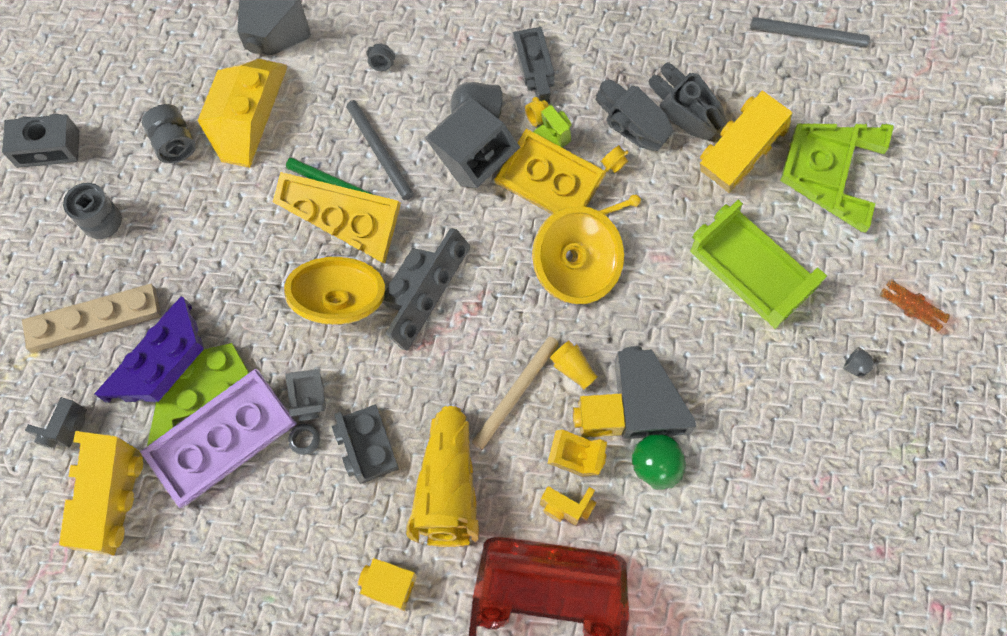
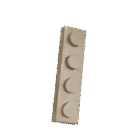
[22,283,161,353]

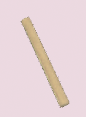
[472,336,559,450]

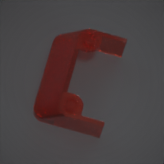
[468,537,629,636]

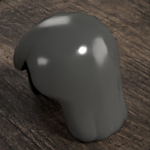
[450,82,503,119]

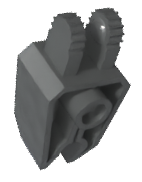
[648,62,727,140]
[595,79,673,151]

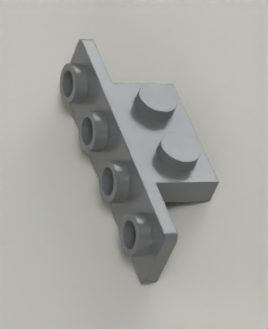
[383,228,470,351]

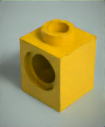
[573,394,625,438]
[358,558,417,611]

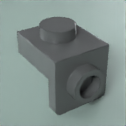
[285,368,326,421]
[25,397,87,449]

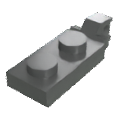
[513,27,555,104]

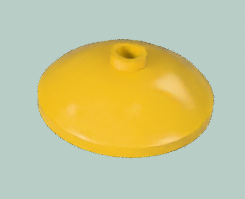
[532,206,624,304]
[284,257,385,325]

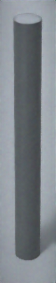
[750,17,870,47]
[346,100,414,200]

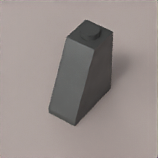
[615,346,696,439]

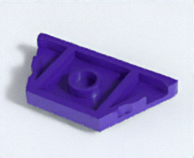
[94,296,204,403]

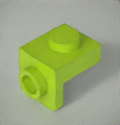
[533,105,572,148]

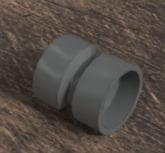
[141,104,196,164]
[63,183,122,239]

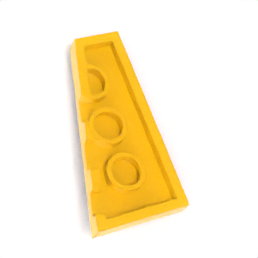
[273,172,401,264]

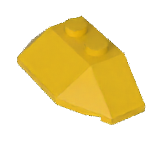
[197,59,287,168]

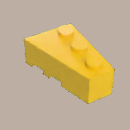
[699,90,793,193]
[59,431,143,556]

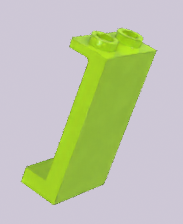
[690,199,827,329]

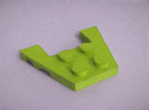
[780,123,894,233]
[145,343,249,462]

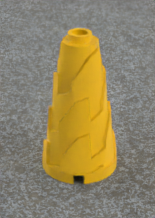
[406,406,479,547]

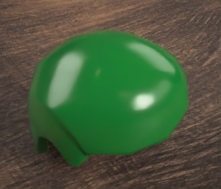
[632,434,686,490]

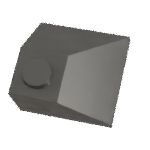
[237,0,311,55]

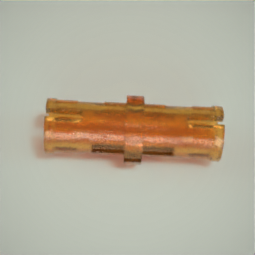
[879,279,950,332]

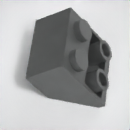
[425,98,520,188]

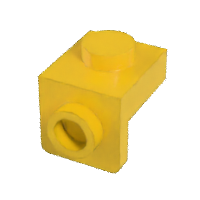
[547,429,607,477]
[540,486,597,526]

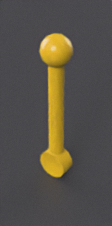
[600,194,641,215]

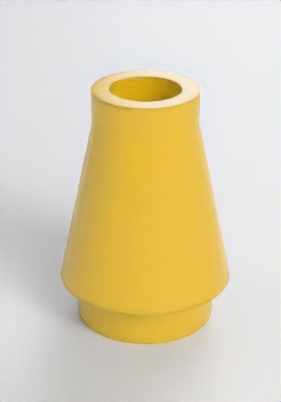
[550,340,598,390]

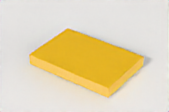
[494,128,606,214]

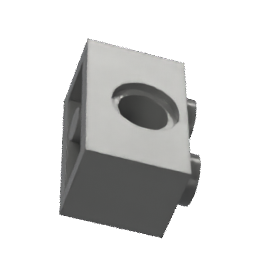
[2,114,80,168]

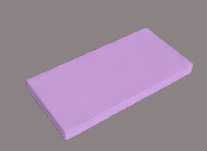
[140,369,297,508]

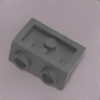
[332,404,399,484]

